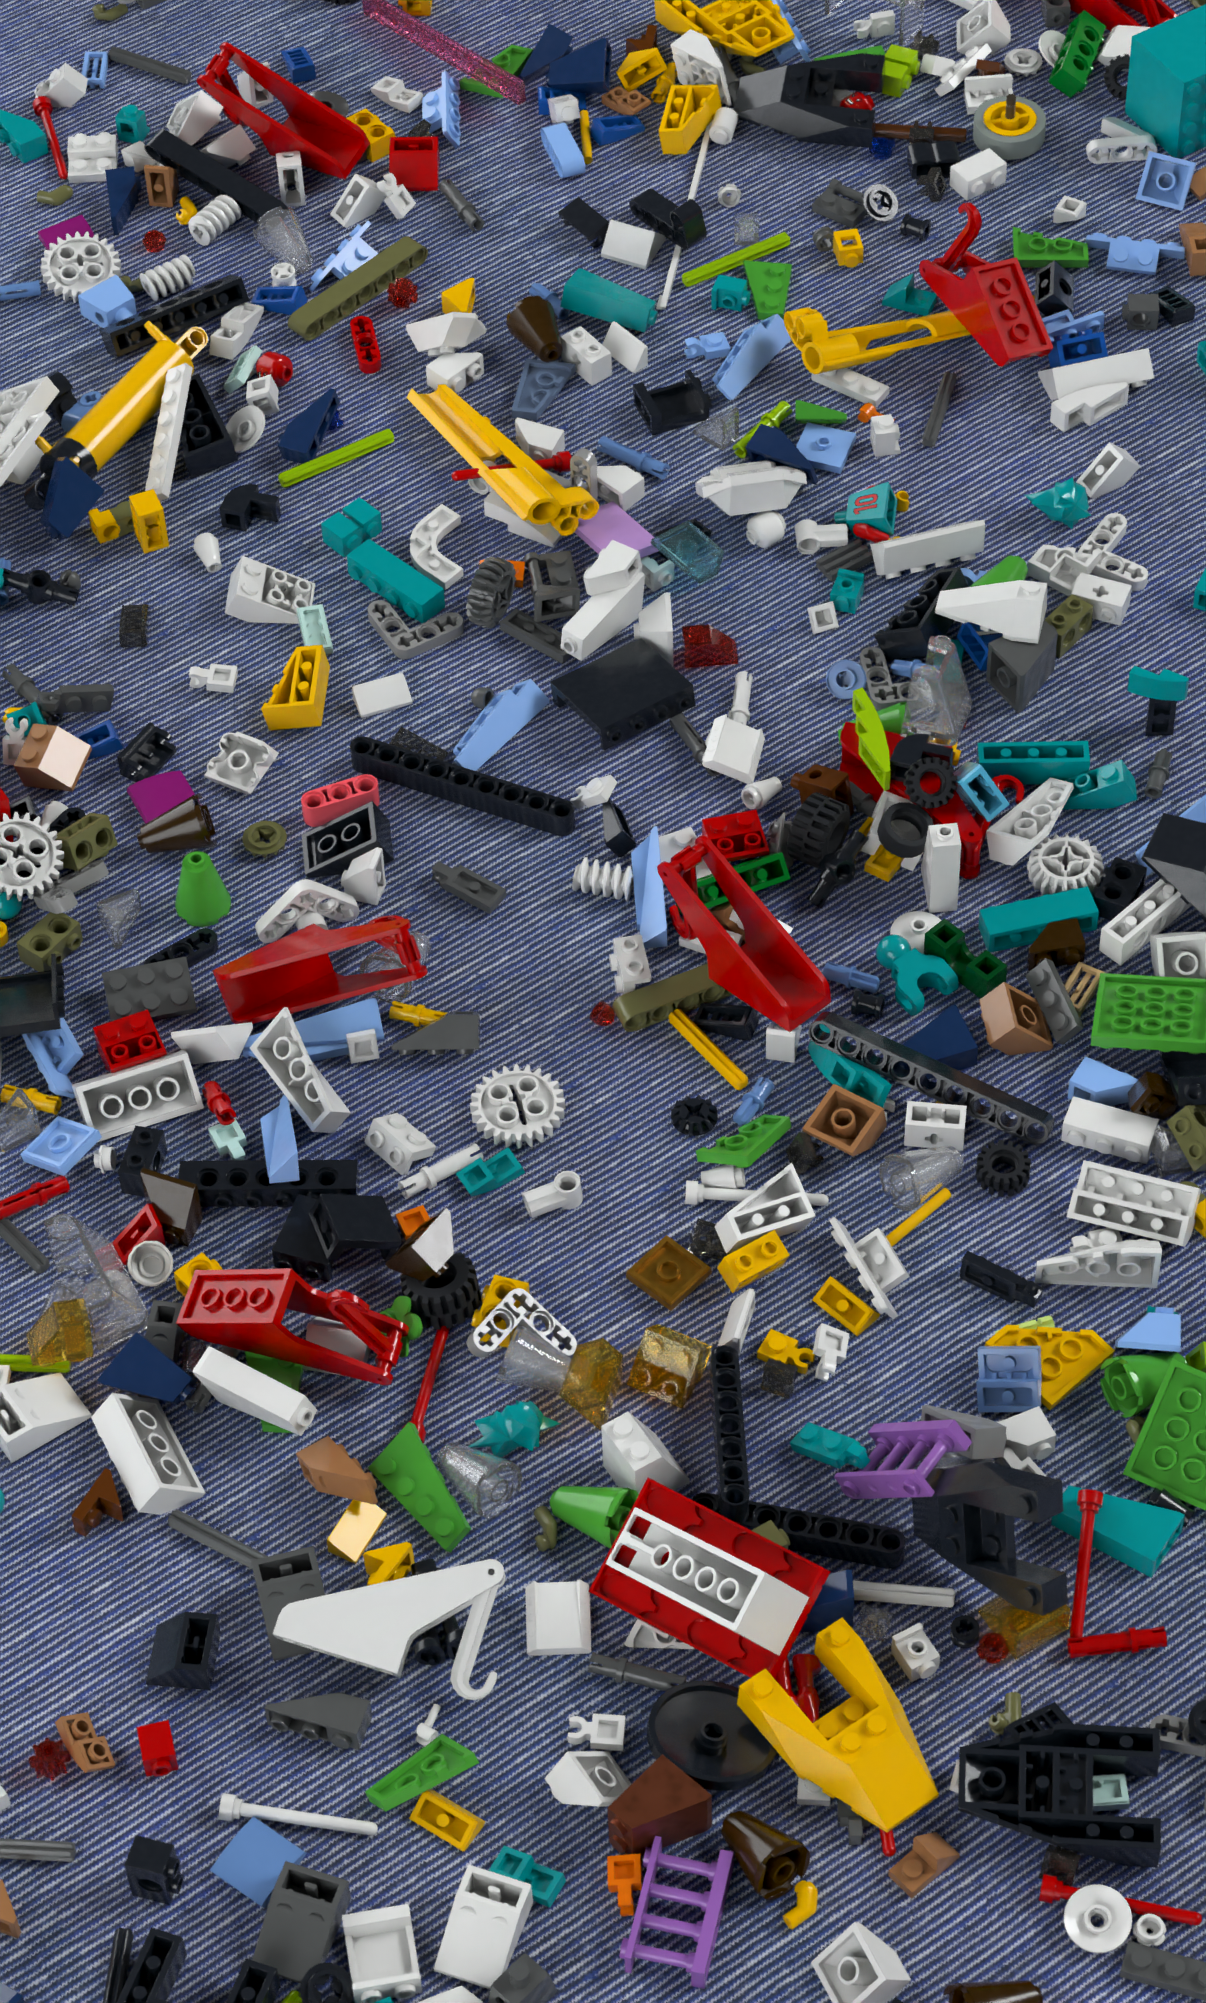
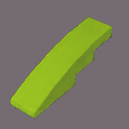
[852,687,891,791]

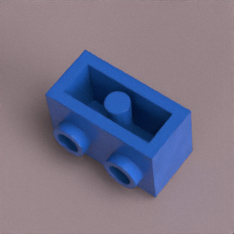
[1048,329,1108,368]

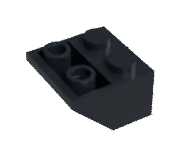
[146,1612,221,1690]

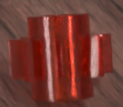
[387,278,418,308]
[28,1737,71,1781]

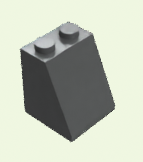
[986,620,1058,713]

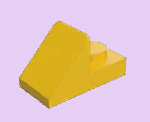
[363,1542,415,1586]

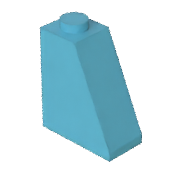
[953,761,1009,822]

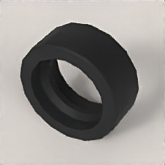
[877,802,933,858]

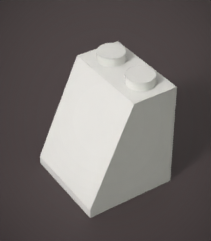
[601,1412,689,1494]

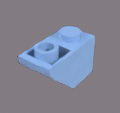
[1068,1056,1138,1106]

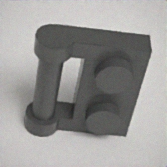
[812,179,866,229]
[524,550,579,598]

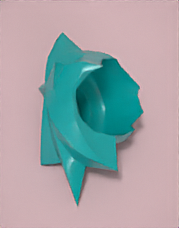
[1024,477,1091,529]
[467,1400,561,1461]

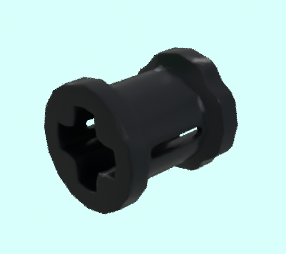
[900,214,931,241]
[851,989,885,1020]

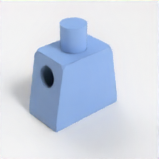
[78,275,137,328]

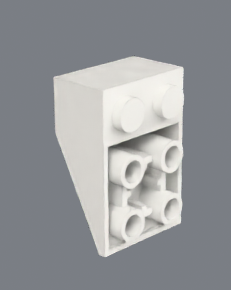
[671,29,731,106]
[225,556,315,624]
[0,1372,92,1463]
[434,1864,533,1989]

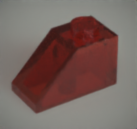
[682,624,738,668]

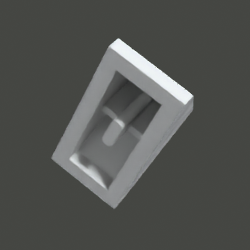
[766,1022,802,1063]

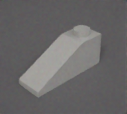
[921,1405,1007,1460]

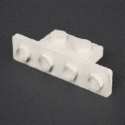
[829,1217,910,1319]

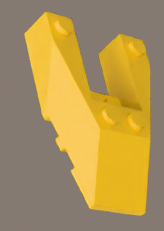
[654,0,794,57]
[737,1618,939,1833]

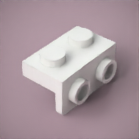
[964,74,1013,114]
[609,935,651,995]
[365,1113,436,1175]

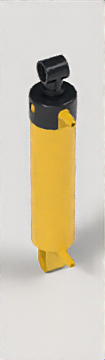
[24,321,208,510]

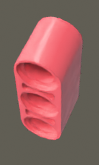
[301,774,380,827]

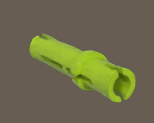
[733,401,792,458]

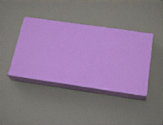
[575,501,661,558]

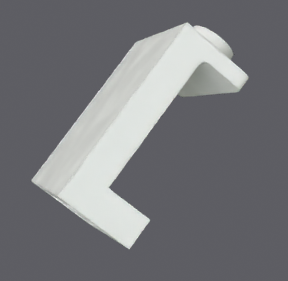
[342,1904,423,2003]

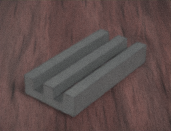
[816,539,874,582]

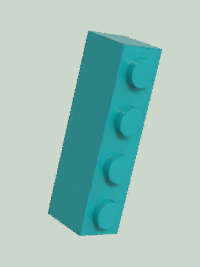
[347,539,445,624]
[976,741,1090,785]
[978,886,1099,953]

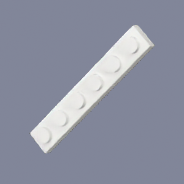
[145,363,193,501]

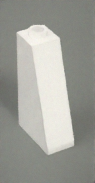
[560,572,645,661]
[921,823,961,913]
[192,1346,318,1436]

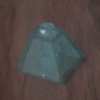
[651,520,725,584]

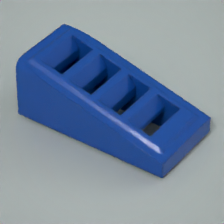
[281,46,316,84]
[538,86,586,115]
[590,114,645,146]
[250,286,307,315]
[75,719,124,760]

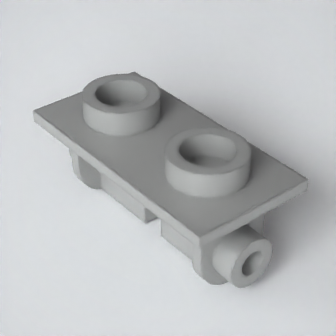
[767,812,794,869]

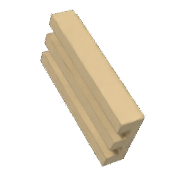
[1064,962,1105,1018]

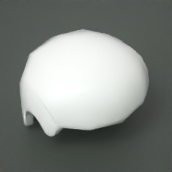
[127,1241,173,1287]

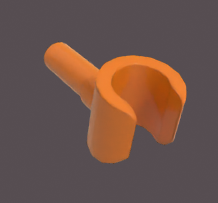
[857,403,895,423]

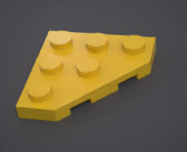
[984,1325,1115,1410]

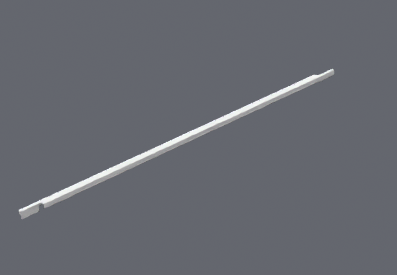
[656,53,732,310]

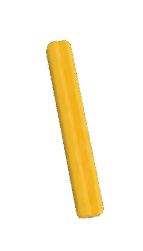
[669,1009,749,1091]

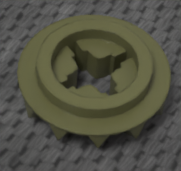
[242,821,287,858]

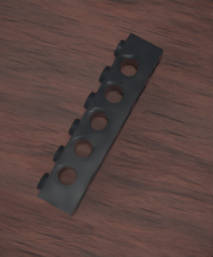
[99,274,249,357]
[178,1160,360,1208]

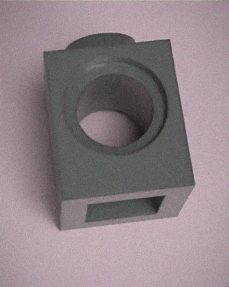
[1041,0,1070,27]
[1122,294,1159,330]

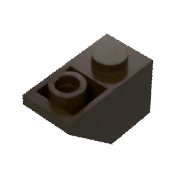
[1027,918,1086,971]
[1128,1071,1178,1120]

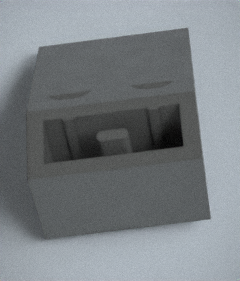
[251,1546,325,1661]
[252,1861,351,1987]

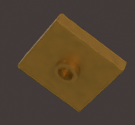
[626,1235,711,1311]

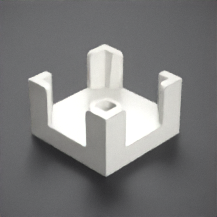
[861,791,933,871]

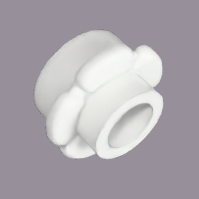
[717,184,741,208]
[94,1145,116,1174]
[1133,1914,1166,1946]

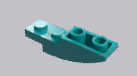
[808,1024,892,1108]

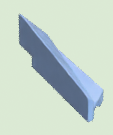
[712,314,791,400]
[453,679,550,771]
[631,826,667,948]
[242,998,384,1062]
[260,1095,300,1183]

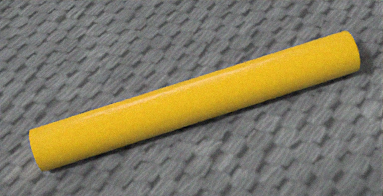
[579,110,593,164]
[886,1188,952,1247]

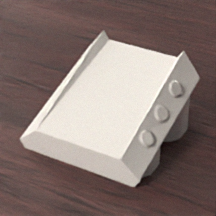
[1097,25,1150,71]
[702,714,765,784]
[204,732,279,794]
[525,1579,591,1656]

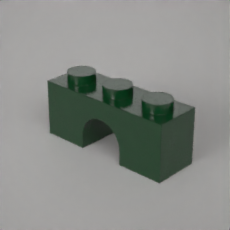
[924,918,1007,999]

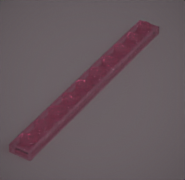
[362,0,526,105]

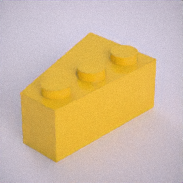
[658,85,722,155]
[261,645,330,731]

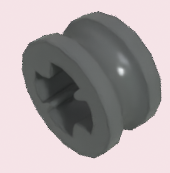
[812,227,833,252]

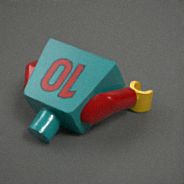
[834,482,910,543]

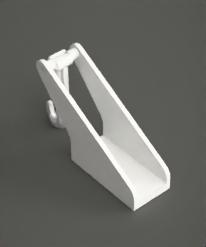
[273,1559,506,1700]

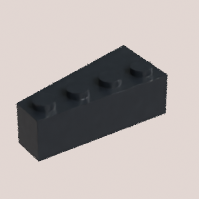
[181,374,238,479]
[874,567,969,661]

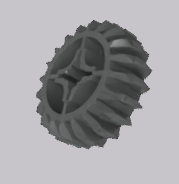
[466,556,516,629]

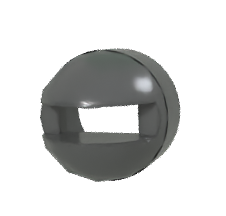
[59,570,81,590]
[471,687,494,709]

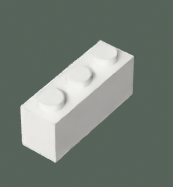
[1061,1096,1159,1164]

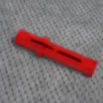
[0,1175,70,1220]
[1067,1626,1167,1659]

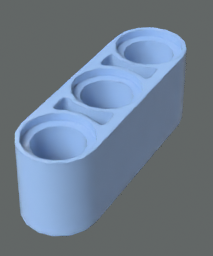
[540,122,586,179]

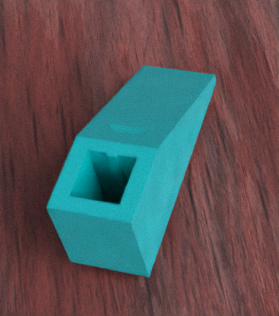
[0,109,49,164]
[1062,760,1137,810]

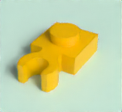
[757,1329,815,1374]

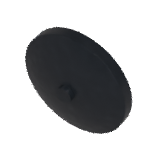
[646,1680,776,1791]

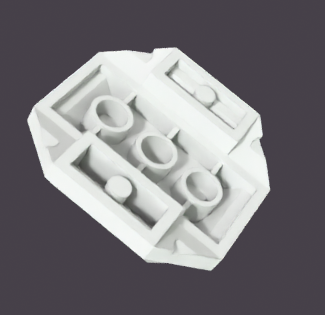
[695,460,807,516]

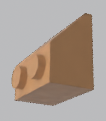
[14,723,92,791]
[979,982,1054,1055]
[802,1084,887,1156]

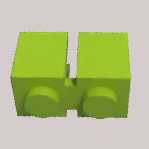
[882,44,920,98]

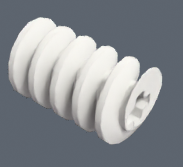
[188,195,241,246]
[139,254,195,301]
[572,857,634,902]

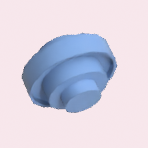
[826,659,867,700]

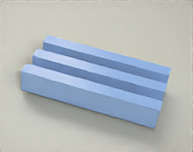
[82,52,109,89]

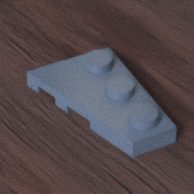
[511,359,576,421]

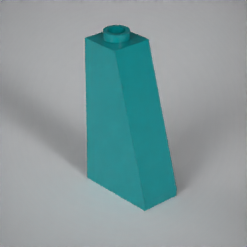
[560,268,658,333]
[1051,1485,1185,1578]

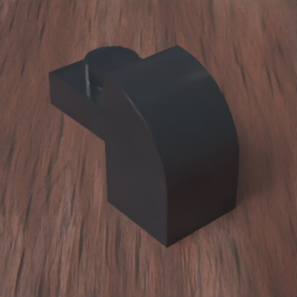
[47,371,77,426]
[219,484,281,532]
[890,734,953,782]

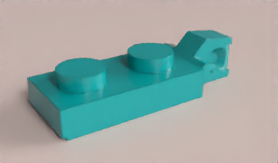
[790,1422,871,1469]

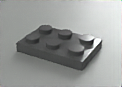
[102,957,197,1021]

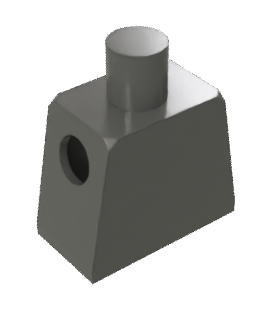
[488,1953,557,2003]

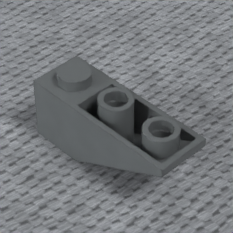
[392,1011,480,1055]
[138,1300,185,1398]
[265,1692,372,1750]

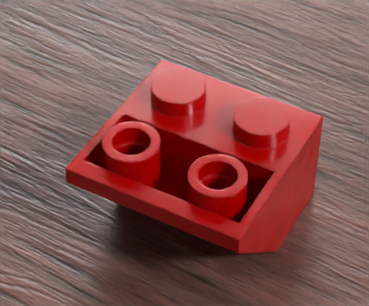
[389,137,440,192]
[702,810,769,862]
[93,1009,167,1073]

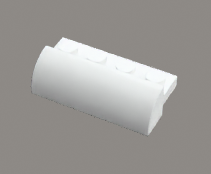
[1067,1160,1201,1247]

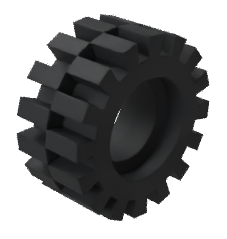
[1104,54,1130,101]
[903,757,957,808]
[976,1140,1031,1197]

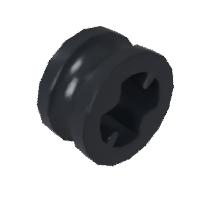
[950,1615,980,1648]

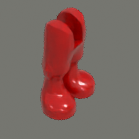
[775,1653,822,1723]

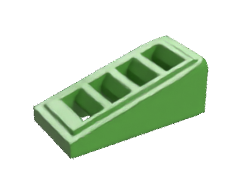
[795,400,847,424]

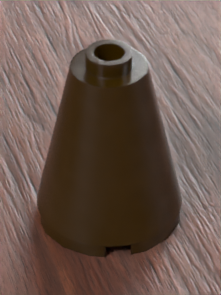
[506,296,563,362]
[137,793,217,853]
[721,1810,810,1900]
[943,1980,1043,2003]

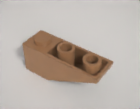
[1178,222,1206,276]
[296,1436,378,1504]

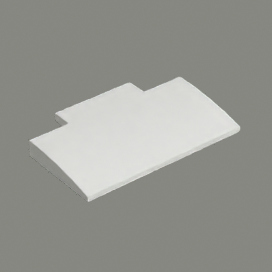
[0,376,60,487]

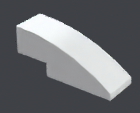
[209,302,264,360]
[1050,382,1129,432]
[484,489,562,548]

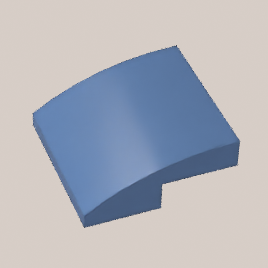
[976,1346,1042,1412]
[210,1816,306,1908]

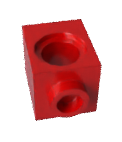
[136,1720,179,1777]

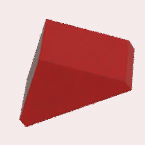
[112,1203,166,1266]

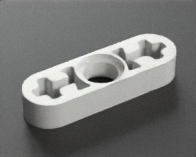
[1086,135,1157,164]

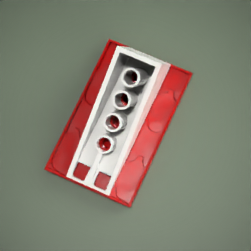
[588,1478,830,1679]

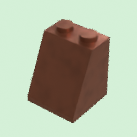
[607,1754,712,1856]

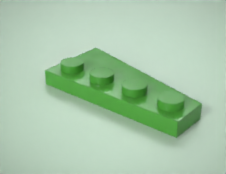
[368,1422,471,1553]

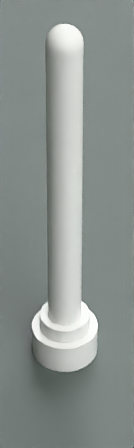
[685,1180,829,1206]
[219,1793,378,1835]

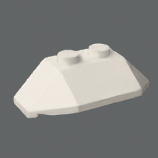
[406,312,486,357]

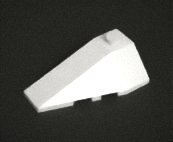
[154,90,223,166]
[935,580,1047,644]
[986,777,1074,866]
[1035,1239,1162,1288]

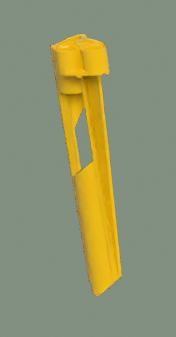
[784,295,1039,374]
[406,385,599,536]

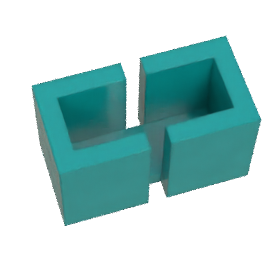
[321,497,382,557]

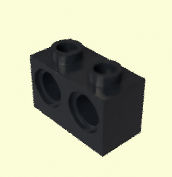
[1092,857,1147,920]

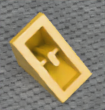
[616,48,668,92]
[441,278,476,314]

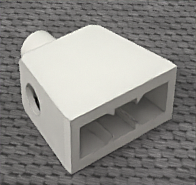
[276,151,306,207]

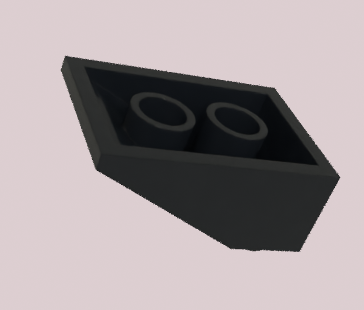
[301,801,394,878]

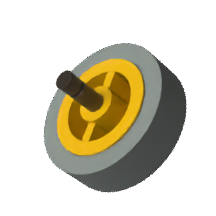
[973,94,1046,160]

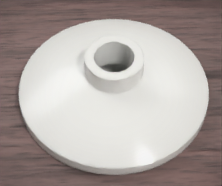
[1039,30,1065,67]
[226,405,265,453]
[890,911,942,954]
[1064,1884,1132,1953]

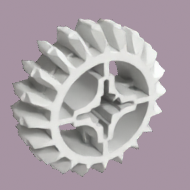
[1027,834,1104,895]

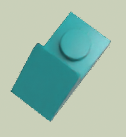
[882,273,937,316]

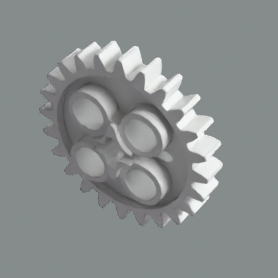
[41,231,121,303]
[0,812,64,901]
[470,1064,565,1149]

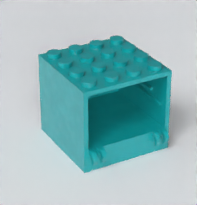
[1125,4,1206,158]

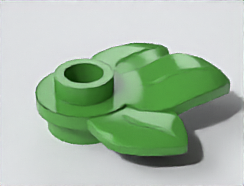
[380,1296,423,1357]

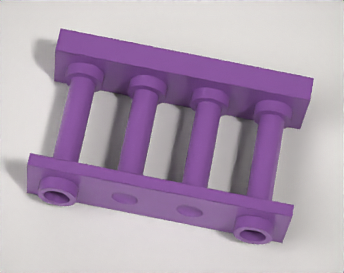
[834,1419,972,1499]
[620,1836,734,1989]

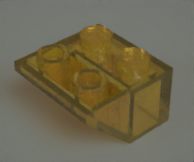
[26,1298,94,1367]
[626,1324,712,1408]
[559,1338,623,1430]
[978,1597,1071,1660]

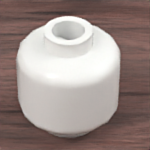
[746,510,786,548]

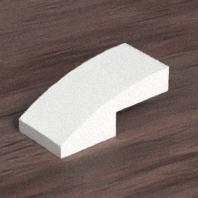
[370,76,423,113]

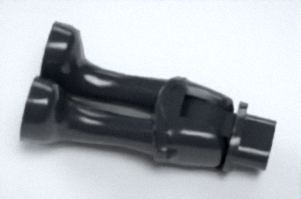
[410,1559,464,1665]

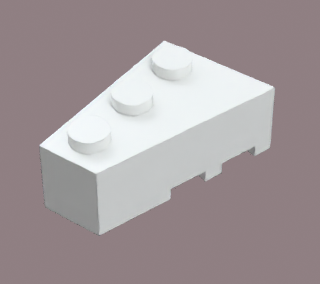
[715,1163,816,1254]

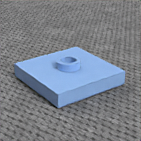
[796,422,856,474]
[20,1116,102,1176]

